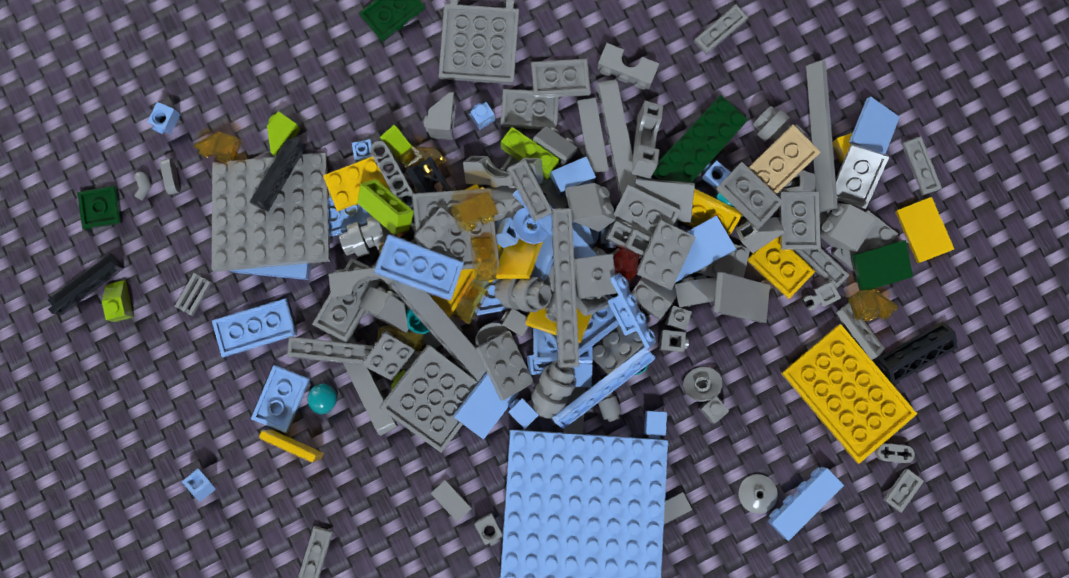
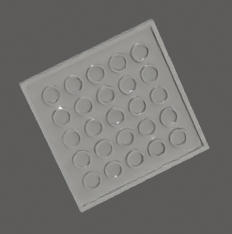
[212,153,330,272]

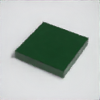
[77,185,123,230]

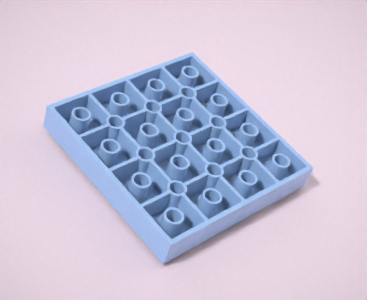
[501,429,668,578]

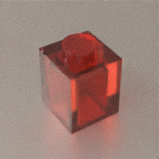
[613,247,639,282]

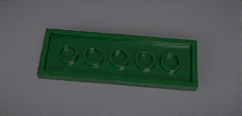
[651,95,748,183]

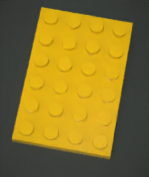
[781,324,917,464]

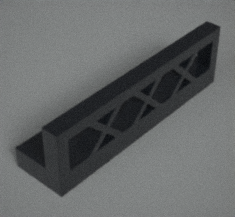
[249,136,306,212]
[406,157,453,194]
[48,253,124,315]
[877,321,958,385]

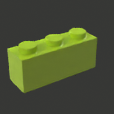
[501,127,559,180]
[357,179,414,235]

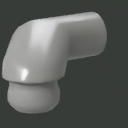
[134,172,151,201]

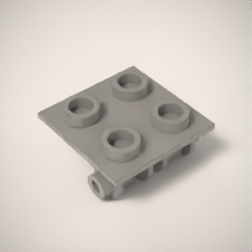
[362,331,415,381]

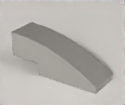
[604,221,651,257]

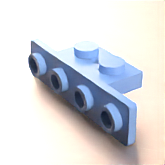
[608,273,656,349]

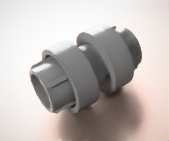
[754,107,805,143]
[339,216,398,258]
[494,276,552,312]
[531,361,577,418]

